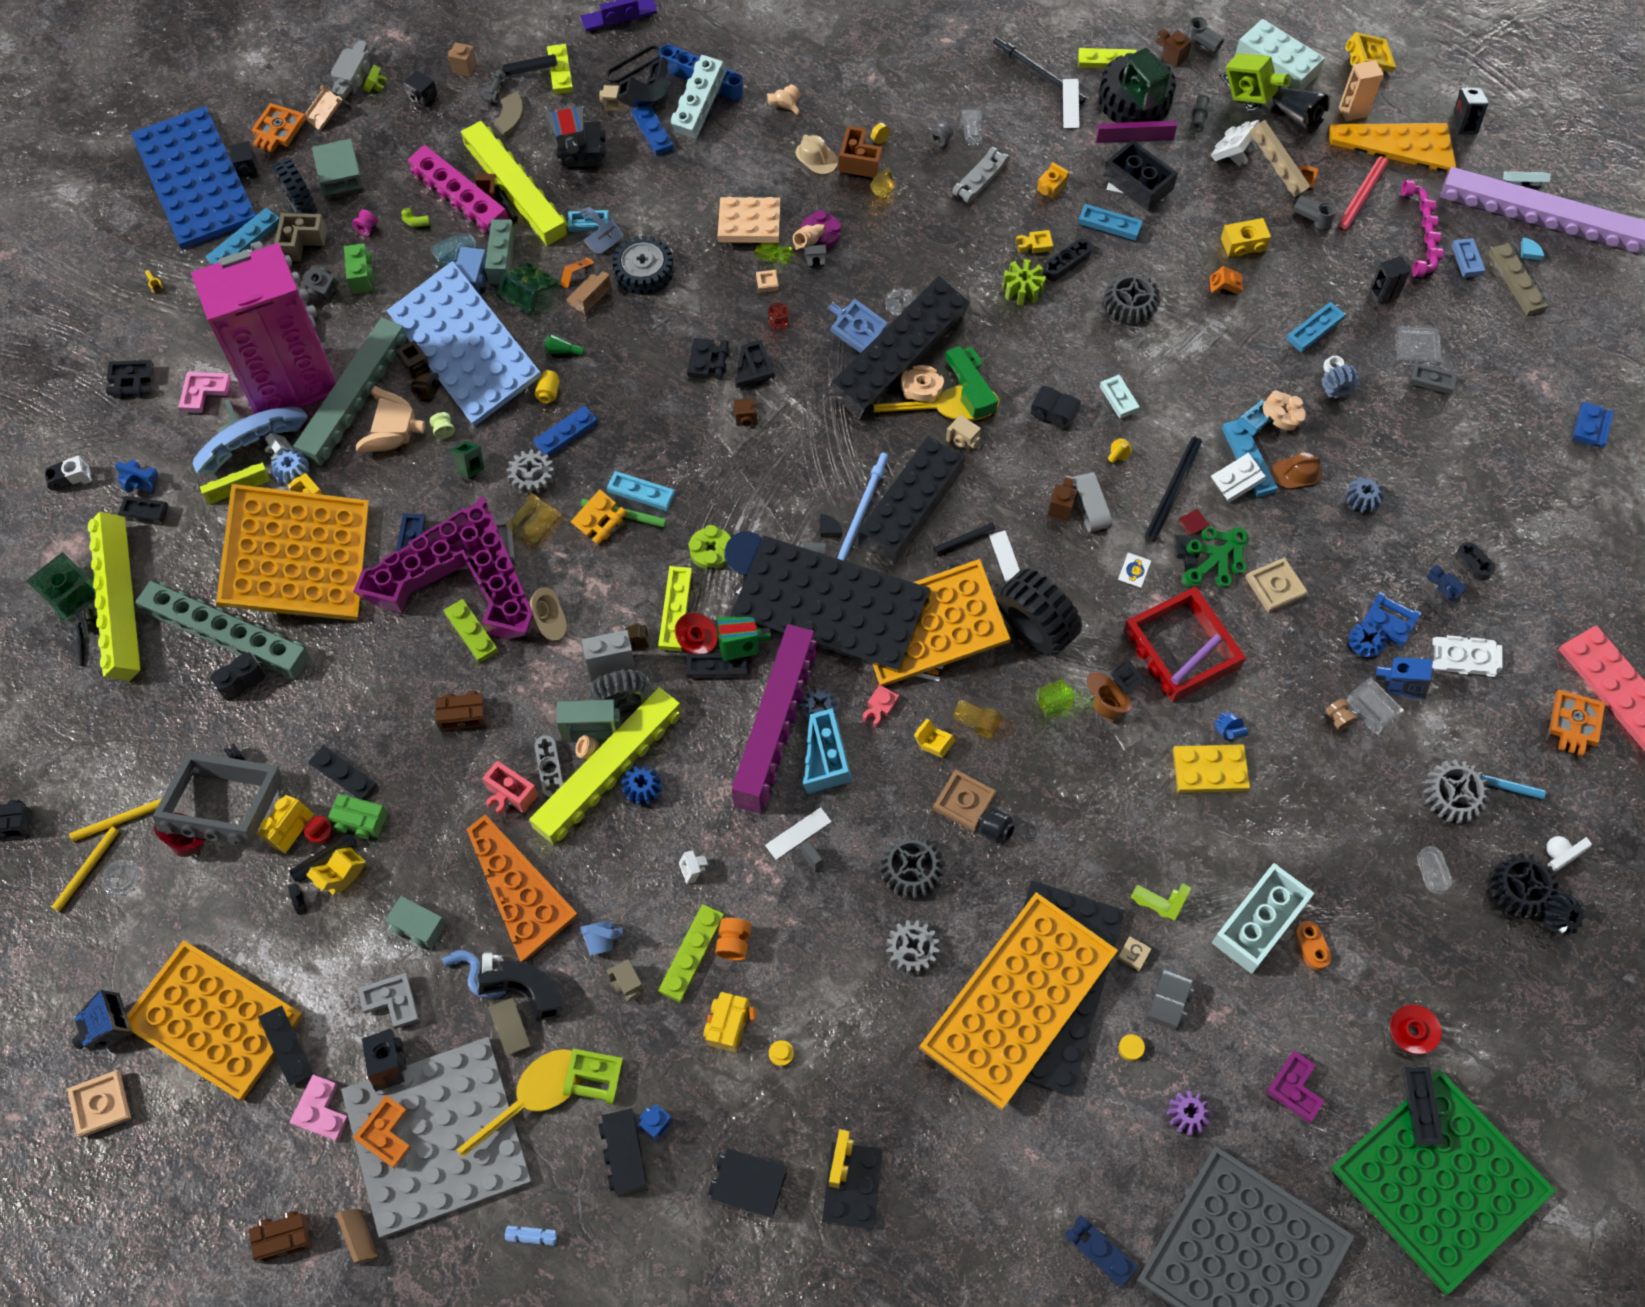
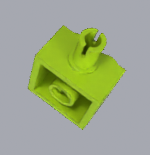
[1225,53,1291,104]

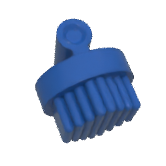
[1214,712,1249,740]

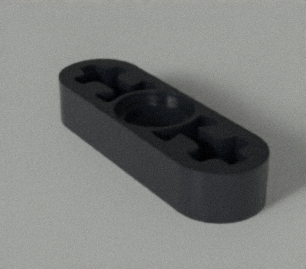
[1043,239,1092,280]

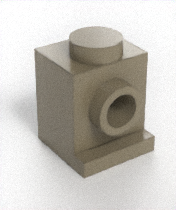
[606,959,644,1002]

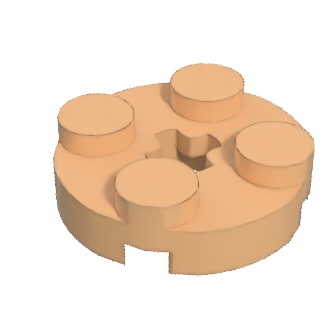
[901,365,944,403]
[1263,390,1306,430]

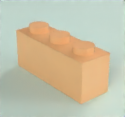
[1339,60,1384,121]

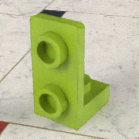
[1131,883,1191,921]

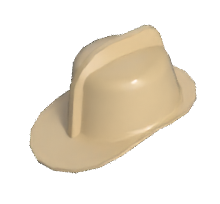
[796,134,838,175]
[528,587,567,641]

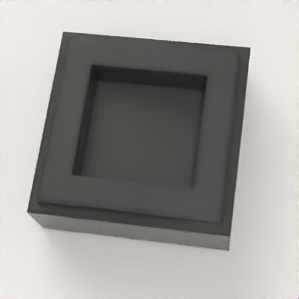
[802,841,823,872]

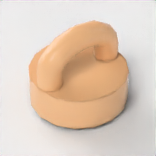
[576,735,599,759]

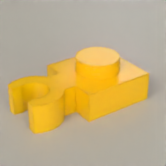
[1016,230,1053,253]

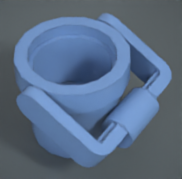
[580,920,623,955]

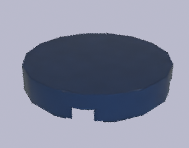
[724,531,762,576]

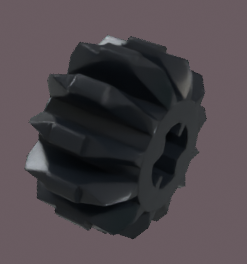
[1543,893,1586,936]

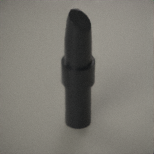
[497,190,517,223]

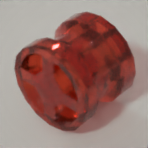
[768,302,789,329]

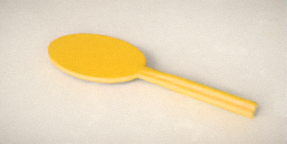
[873,385,999,421]
[456,1049,582,1158]

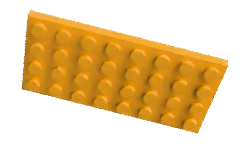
[919,892,1118,1111]

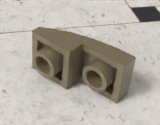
[488,998,530,1055]

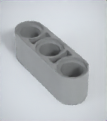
[1072,472,1112,532]

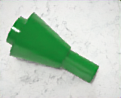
[544,334,584,355]

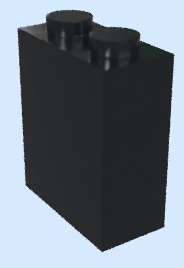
[708,1148,787,1222]

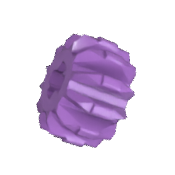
[1167,1091,1212,1136]

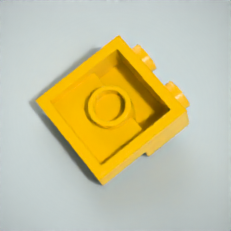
[1345,32,1396,73]

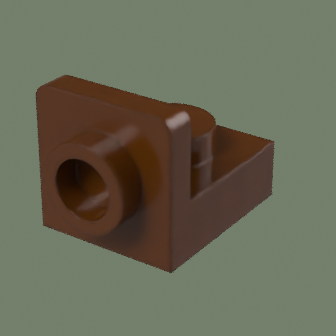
[734,398,758,426]

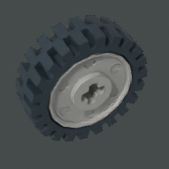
[612,236,674,295]

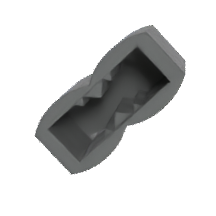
[1146,970,1195,1030]

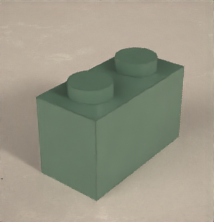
[385,896,447,950]

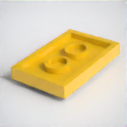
[1173,745,1250,793]

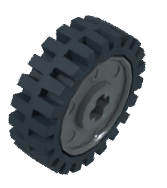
[271,158,318,214]

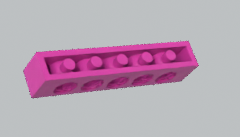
[408,144,510,233]

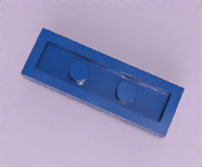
[631,104,674,156]
[533,405,598,457]

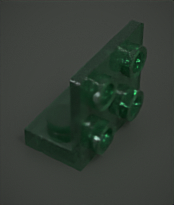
[498,263,559,313]

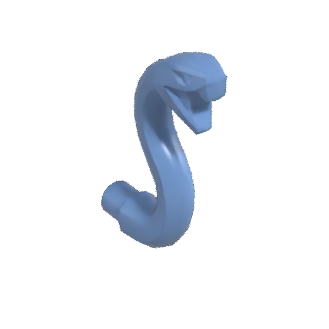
[442,950,506,999]

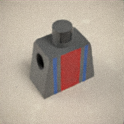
[545,106,586,154]

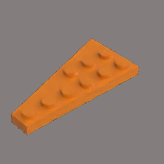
[466,814,578,963]

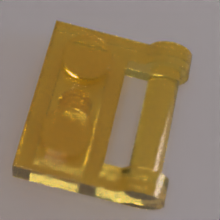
[504,493,562,548]

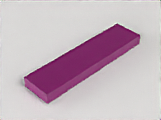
[1095,120,1177,143]

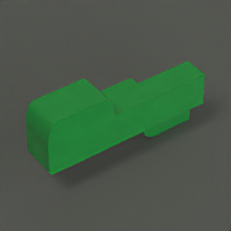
[945,346,998,419]

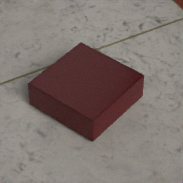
[1178,509,1210,535]

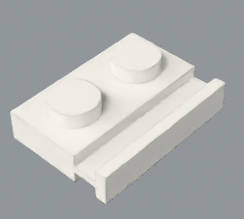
[1211,453,1266,503]

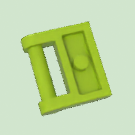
[563,1048,623,1105]

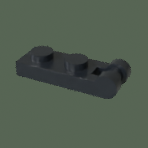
[686,653,751,680]

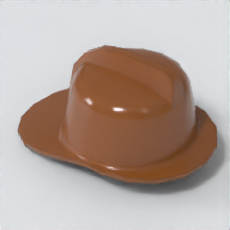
[1271,452,1323,488]
[1086,672,1133,722]

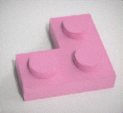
[179,372,231,413]
[289,1075,349,1142]

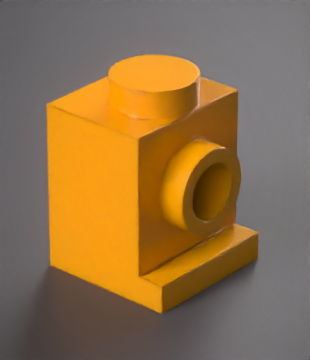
[1037,162,1069,199]

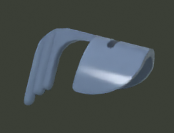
[578,207,624,254]

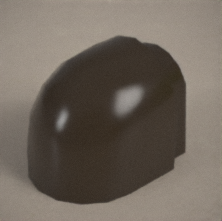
[411,372,440,400]
[623,623,649,652]

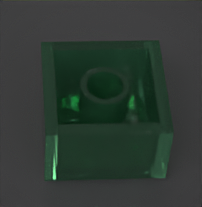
[1122,47,1170,111]
[26,552,96,620]

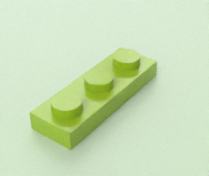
[443,599,498,663]

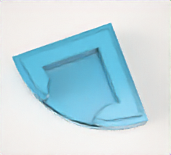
[1521,237,1544,260]

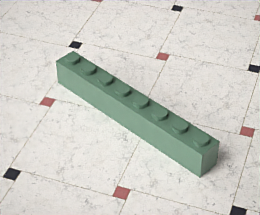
[293,317,407,467]

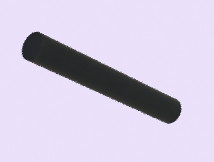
[933,522,996,555]

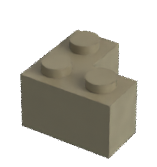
[274,213,327,262]

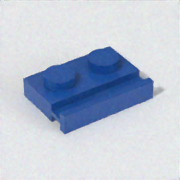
[1572,401,1614,449]

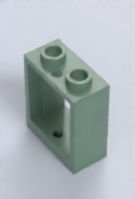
[557,700,623,742]

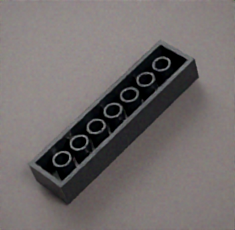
[828,276,970,420]

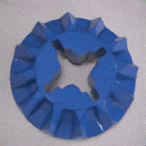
[1349,621,1387,657]

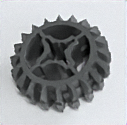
[1104,272,1160,325]
[589,669,651,713]
[879,834,944,899]

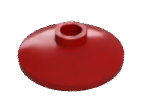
[675,612,718,654]
[1390,1004,1442,1055]

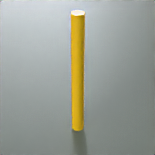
[69,798,162,842]
[51,827,119,913]

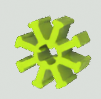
[1002,259,1046,305]

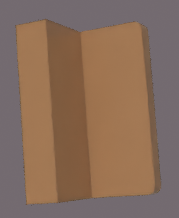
[567,271,611,314]

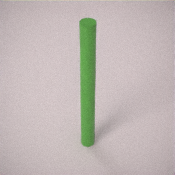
[581,499,666,527]

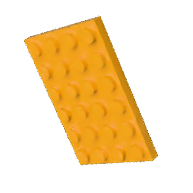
[873,559,1011,687]
[127,940,304,1102]

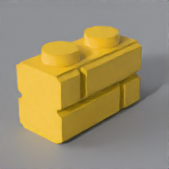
[256,795,314,853]
[703,992,751,1053]

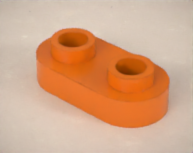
[1294,921,1331,970]

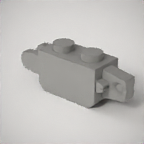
[331,41,370,100]

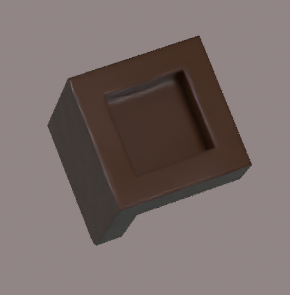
[475,174,499,202]

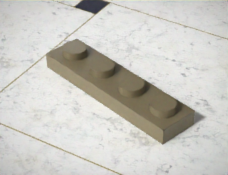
[1488,243,1548,316]

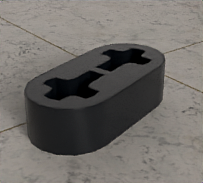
[1456,542,1495,581]

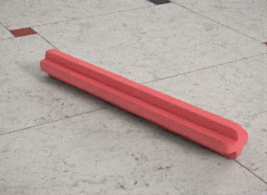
[1338,156,1389,230]

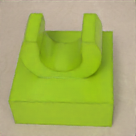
[362,65,387,93]

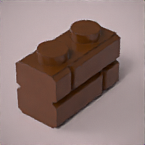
[435,691,487,731]
[248,1211,312,1264]

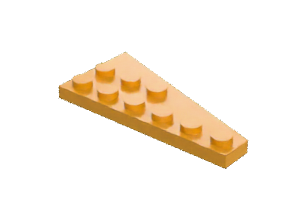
[1328,123,1456,173]

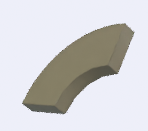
[494,91,523,137]

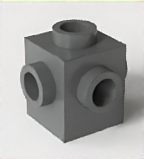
[302,266,339,300]

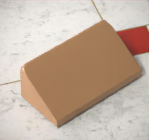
[336,1209,378,1266]

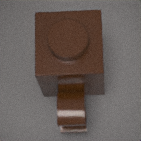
[1156,29,1192,67]
[1048,475,1077,521]

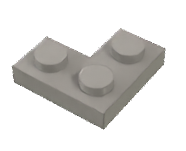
[357,973,419,1029]

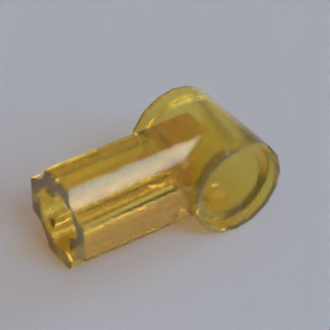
[952,700,1002,739]

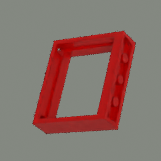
[1124,586,1246,703]

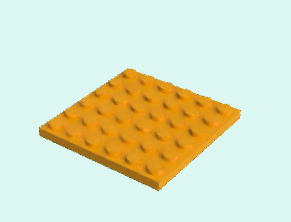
[216,484,369,621]

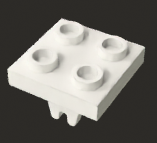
[1211,120,1260,166]

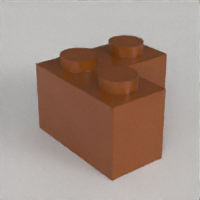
[839,125,882,178]

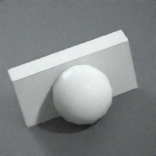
[1546,836,1592,874]

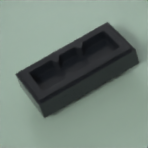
[118,496,169,524]

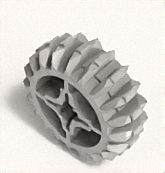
[1423,759,1491,824]

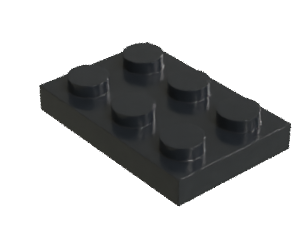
[822,1142,883,1230]

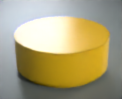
[871,123,890,144]
[1118,1034,1145,1061]

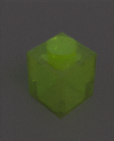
[1036,679,1074,717]

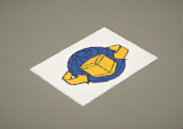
[1118,553,1151,588]

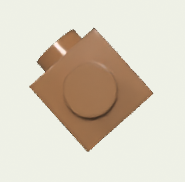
[447,42,477,77]

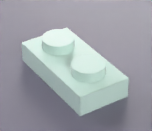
[1503,171,1551,186]
[1100,375,1140,419]

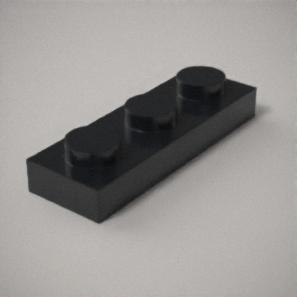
[308,745,378,801]
[258,1005,313,1086]
[1401,1066,1444,1147]

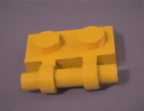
[571,489,627,545]

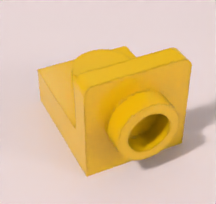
[288,473,323,495]

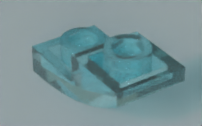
[430,232,478,262]

